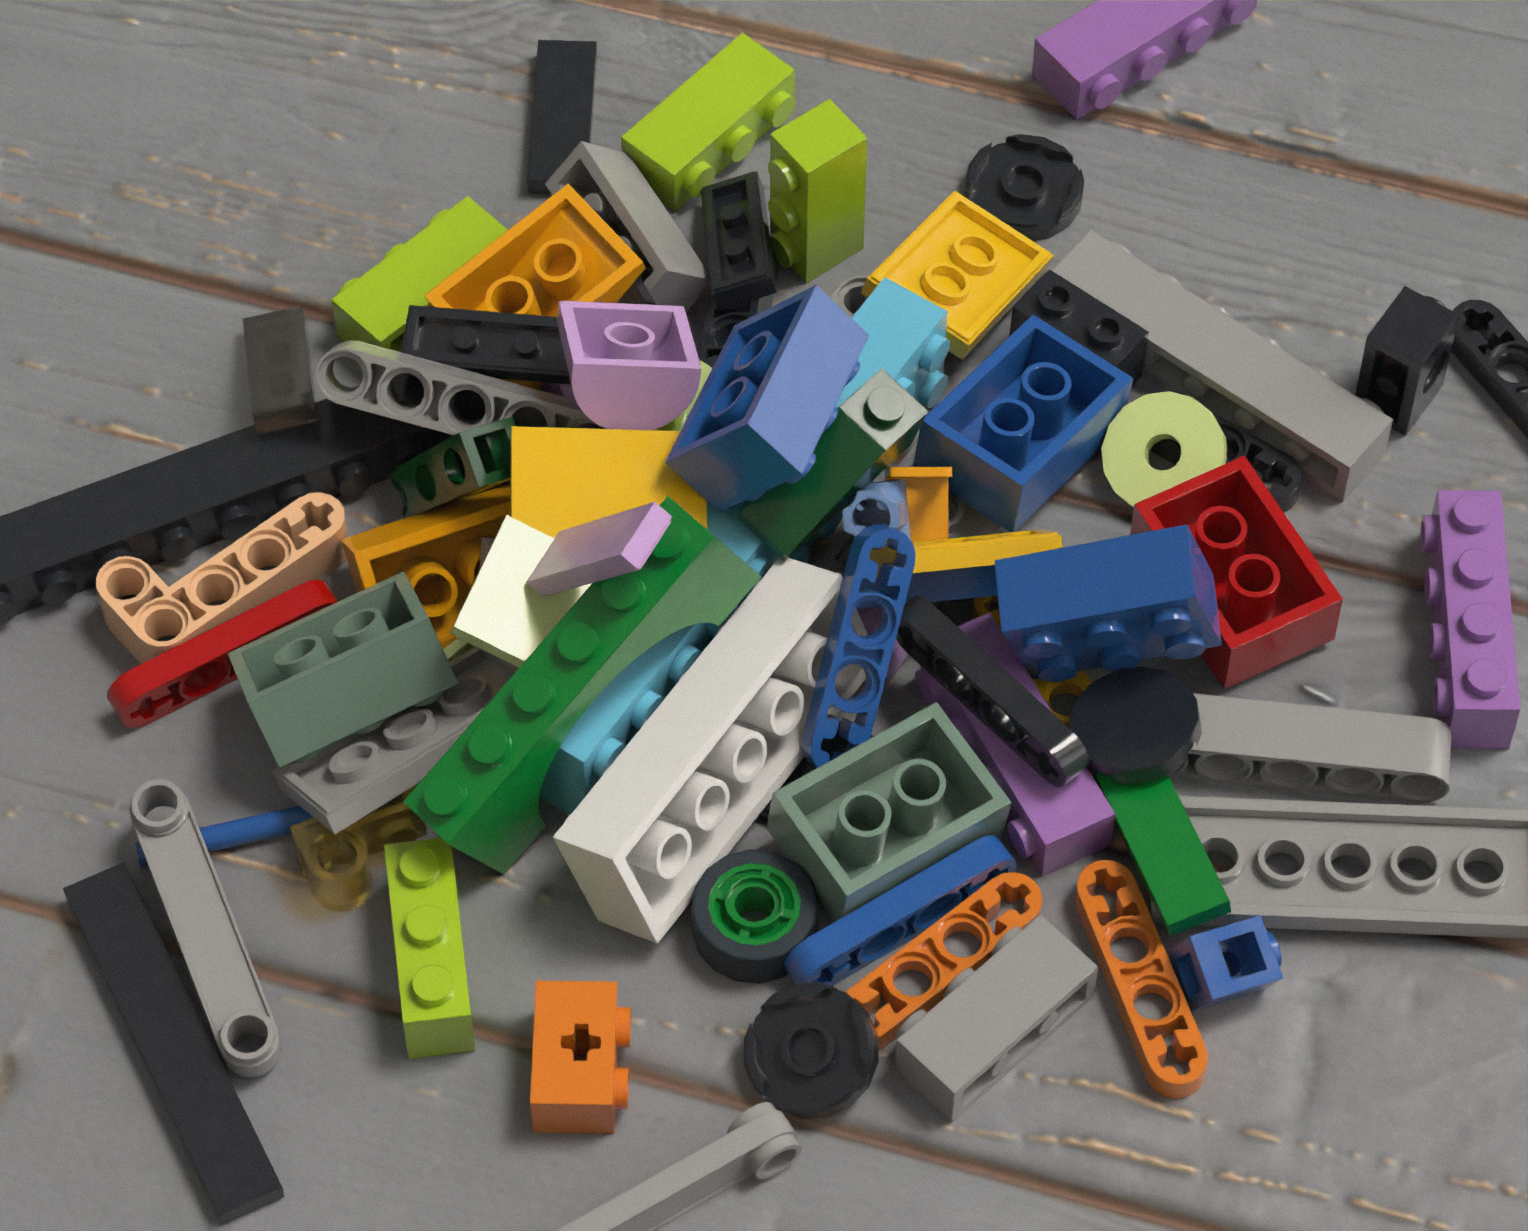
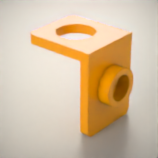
[885,467,952,542]

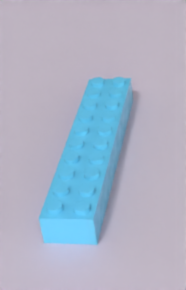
[539,277,950,815]

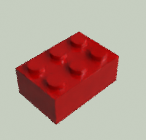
[1130,455,1343,690]

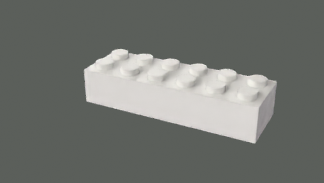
[553,558,868,944]

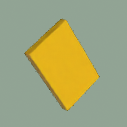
[861,191,1054,360]
[510,426,707,538]
[869,529,1063,577]

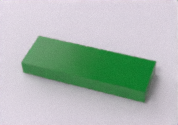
[1093,771,1231,936]

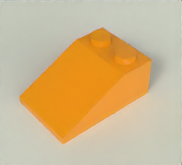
[424,184,645,389]

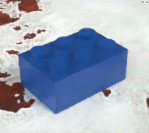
[665,285,869,512]
[913,315,1133,532]
[995,524,1222,682]

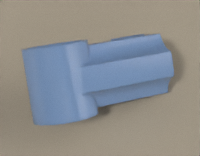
[843,479,911,548]

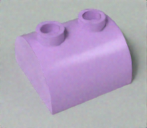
[557,301,702,430]

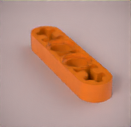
[1075,860,1208,1099]
[846,872,1042,1051]

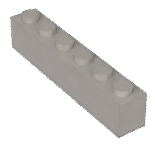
[1052,230,1393,502]

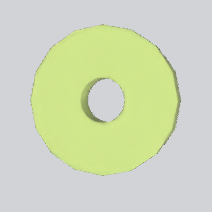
[1101,391,1227,509]

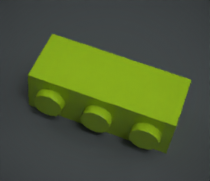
[621,32,796,212]
[768,98,867,284]
[331,196,508,352]
[384,838,475,1059]

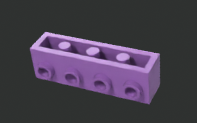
[1420,490,1520,749]

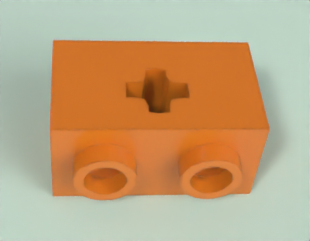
[530,980,631,1134]

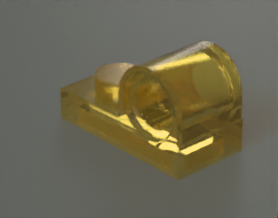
[290,785,427,912]

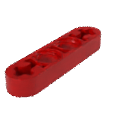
[107,579,339,728]

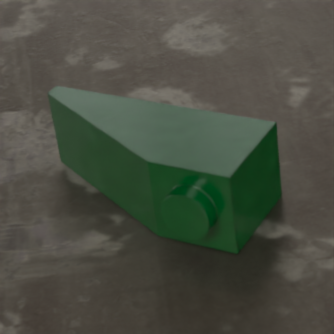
[738,368,928,562]

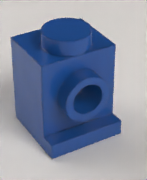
[1167,915,1283,1013]

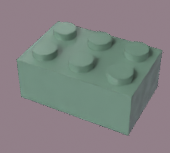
[228,571,459,768]
[766,702,1012,922]

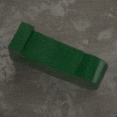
[389,417,515,518]

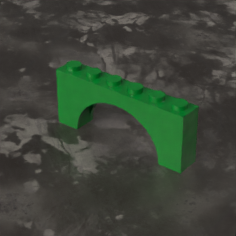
[403,496,761,874]

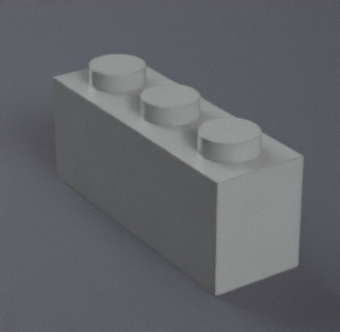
[545,141,710,312]
[895,914,1098,1122]

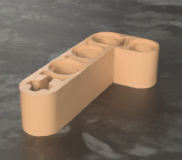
[96,492,348,664]

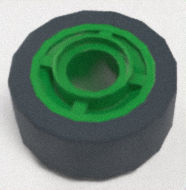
[691,850,818,984]

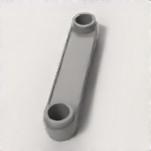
[129,779,281,1078]
[556,1102,802,1231]

